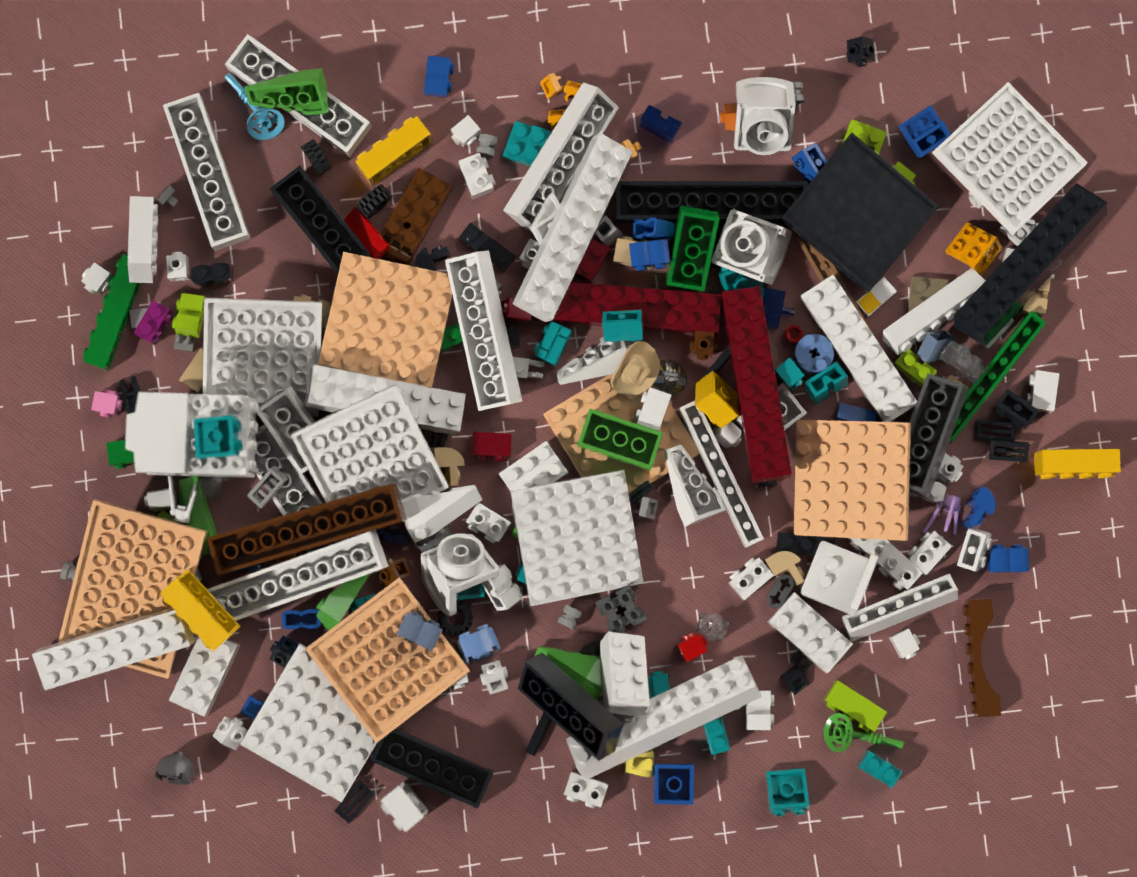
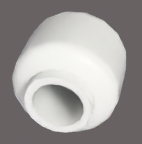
[713,421,741,448]

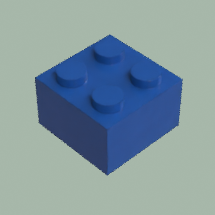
[653,763,694,805]

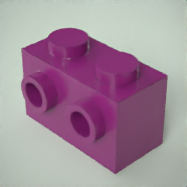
[134,300,173,345]

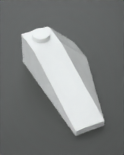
[557,336,630,385]
[664,445,726,527]
[401,485,482,542]

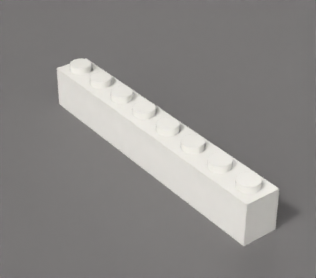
[679,401,764,548]

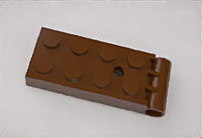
[380,168,452,265]

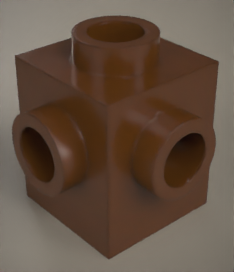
[689,331,717,360]
[378,557,412,587]

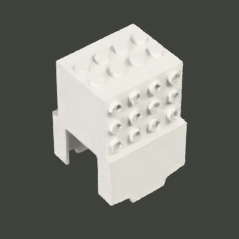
[125,392,259,478]

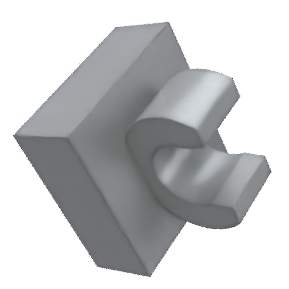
[156,185,178,207]
[174,335,196,352]
[634,497,658,519]

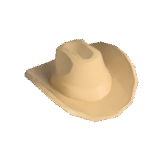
[610,341,660,396]

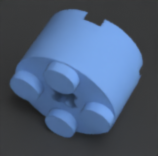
[793,334,834,375]
[457,624,501,664]

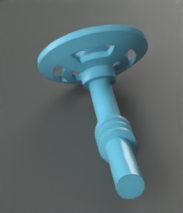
[225,73,284,140]

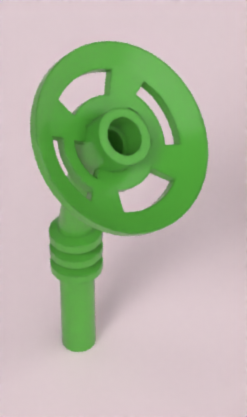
[824,713,904,752]

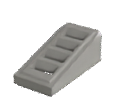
[247,466,289,509]

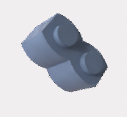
[917,330,957,363]
[396,611,442,651]

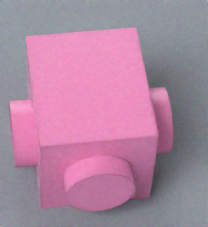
[91,390,123,418]

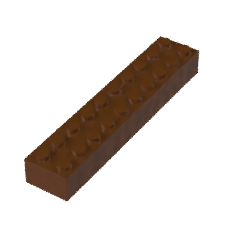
[207,482,407,575]

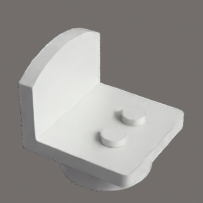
[734,77,796,155]
[712,209,792,285]
[421,534,499,616]
[801,541,879,616]

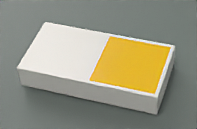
[856,277,897,317]

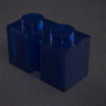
[639,105,682,144]

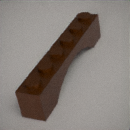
[963,599,1001,717]

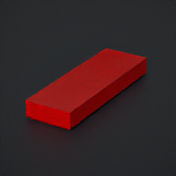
[344,207,390,259]

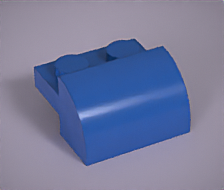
[898,105,951,158]
[962,486,995,528]

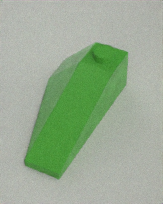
[244,68,328,115]
[534,646,603,701]

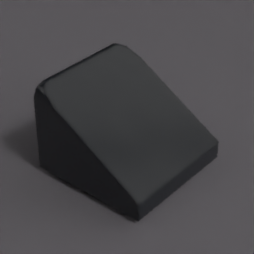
[781,665,810,696]

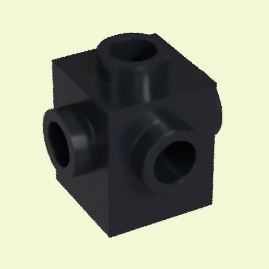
[847,36,875,67]
[270,636,299,668]

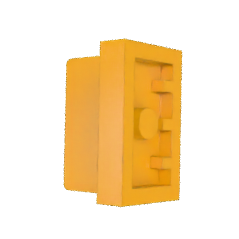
[945,222,1002,276]

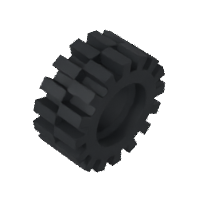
[301,139,332,176]
[357,184,392,218]
[438,601,473,636]

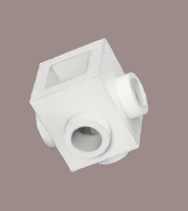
[936,453,963,483]
[480,660,509,695]
[213,716,248,750]

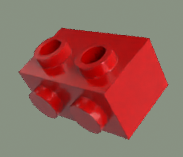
[676,632,709,662]

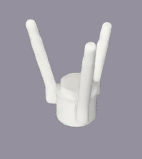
[168,475,198,523]

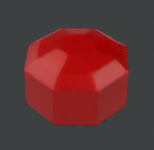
[784,325,803,344]

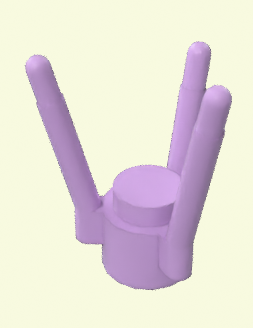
[922,494,961,535]

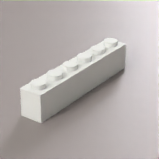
[883,268,985,355]
[842,574,958,642]

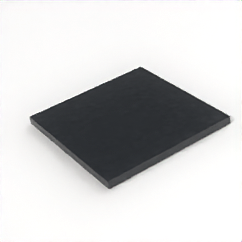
[780,133,939,293]

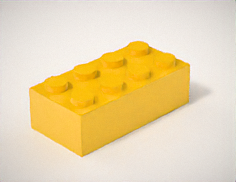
[355,116,433,187]
[1034,449,1121,479]
[160,569,241,651]

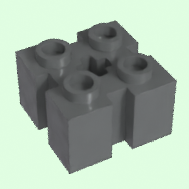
[595,585,647,633]

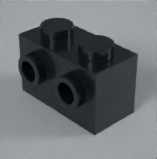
[993,389,1039,429]

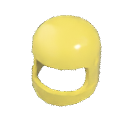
[625,749,654,777]

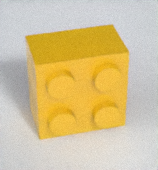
[695,371,739,429]

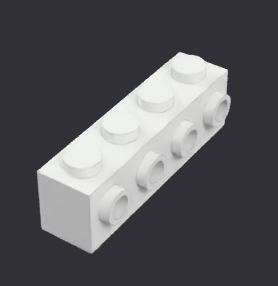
[848,538,923,590]

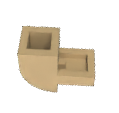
[430,447,465,486]
[763,551,805,586]

